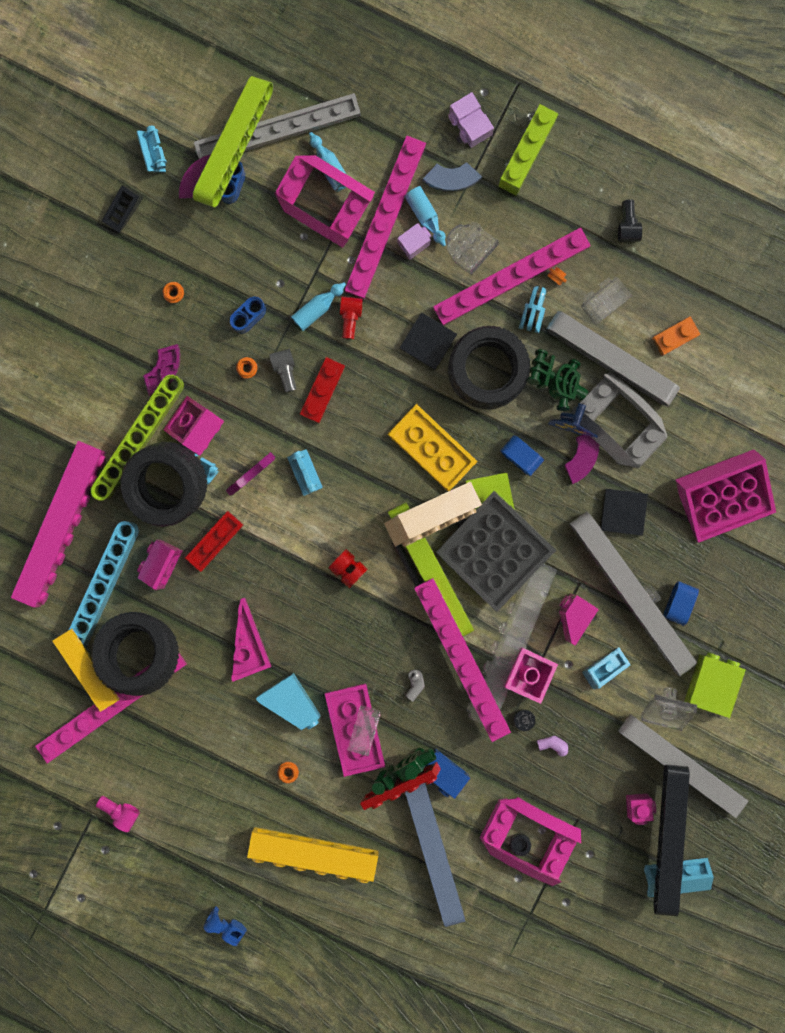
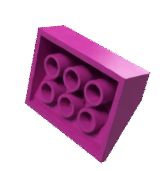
[675,449,776,543]

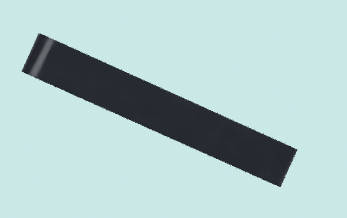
[653,764,690,916]

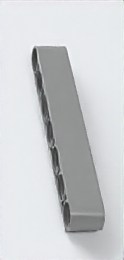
[546,311,680,407]
[618,714,749,818]

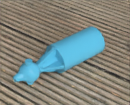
[309,132,346,192]
[405,186,446,247]
[291,282,346,331]

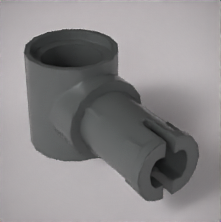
[269,348,297,393]

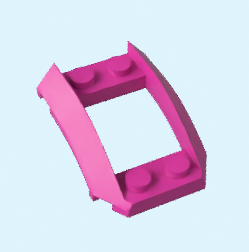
[275,155,375,248]
[480,797,581,886]

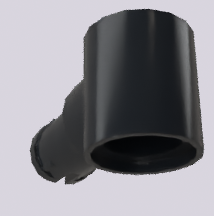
[618,199,642,242]

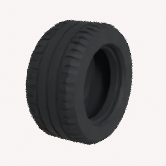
[448,326,531,410]
[120,441,207,527]
[91,612,179,696]

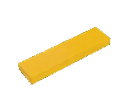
[53,628,119,712]

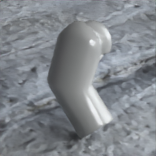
[405,670,425,702]

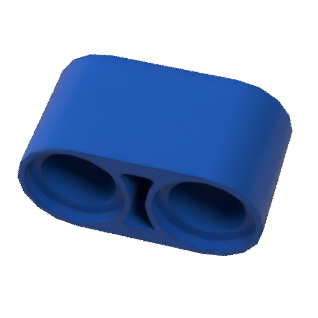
[221,161,246,204]
[230,296,266,334]
[500,435,544,477]
[663,581,699,626]

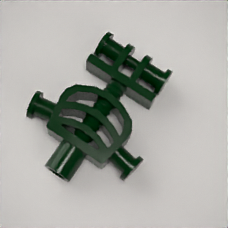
[527,349,588,412]
[372,748,436,795]

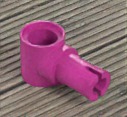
[96,796,140,832]

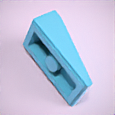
[582,647,630,689]

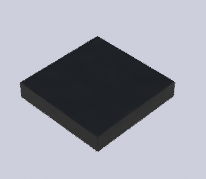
[400,312,457,370]
[600,489,648,536]

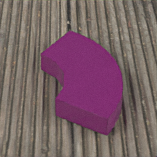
[179,154,211,198]
[143,344,180,397]
[564,435,599,484]
[225,452,276,496]

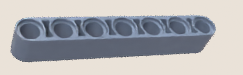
[405,783,466,927]

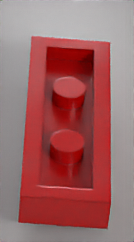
[300,357,345,424]
[185,511,244,572]

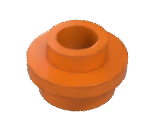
[547,267,567,286]
[163,282,184,303]
[236,357,258,379]
[277,762,299,783]

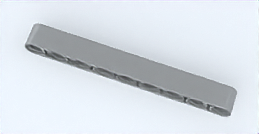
[569,511,697,677]

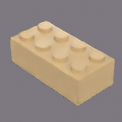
[384,482,482,547]

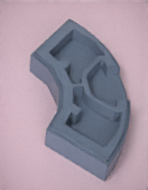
[423,162,482,192]

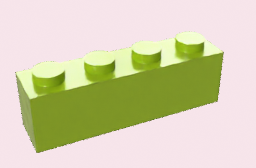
[498,104,558,196]

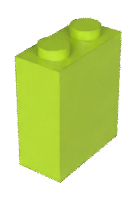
[684,652,746,718]

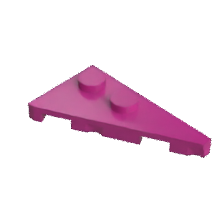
[231,598,271,682]

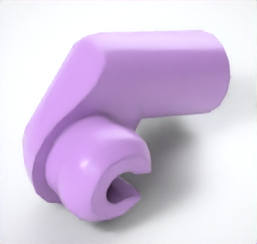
[537,736,568,756]

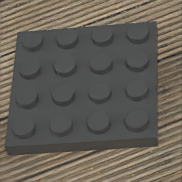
[436,491,557,612]

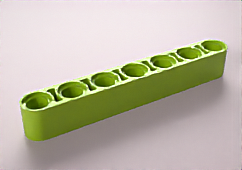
[193,76,273,207]
[91,375,184,500]
[388,502,474,637]

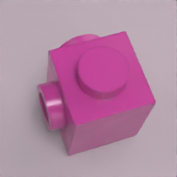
[626,794,657,825]

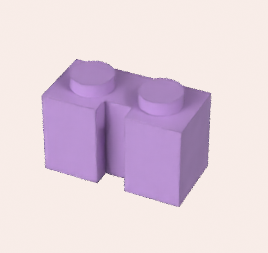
[448,92,494,148]

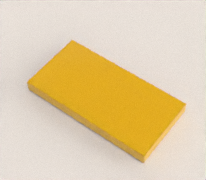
[388,404,478,492]

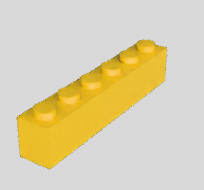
[247,827,379,883]

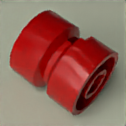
[328,549,368,589]

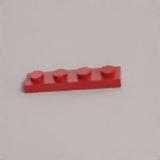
[360,762,441,810]

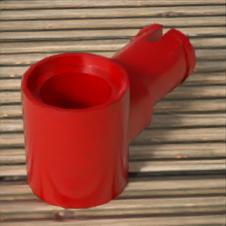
[340,297,363,340]

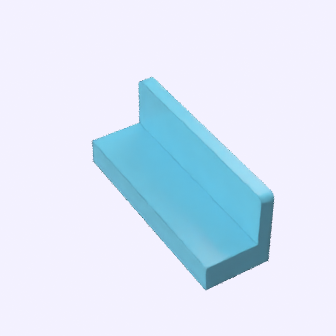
[644,858,714,897]

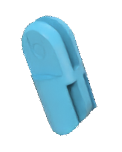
[519,286,546,333]

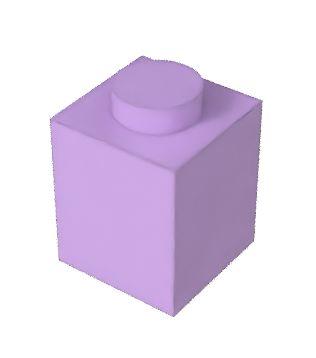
[397,223,431,260]

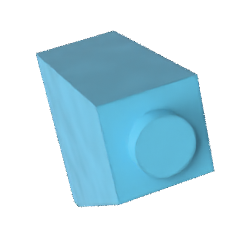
[256,673,321,730]

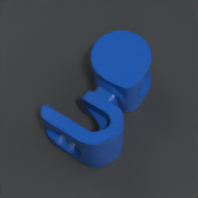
[203,906,247,946]

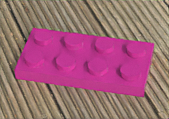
[325,683,385,777]

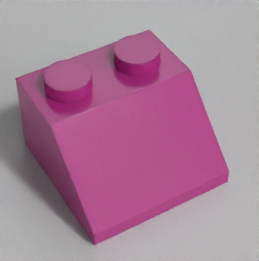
[163,396,224,456]
[137,540,183,590]
[559,593,599,646]
[504,647,558,704]

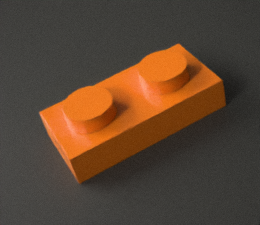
[652,316,701,356]

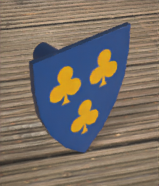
[548,403,598,438]

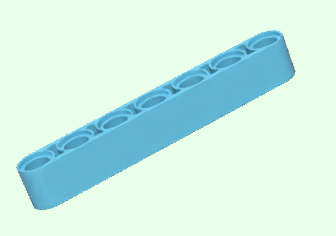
[69,521,139,648]

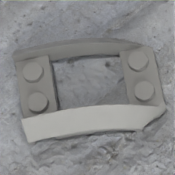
[571,372,668,468]

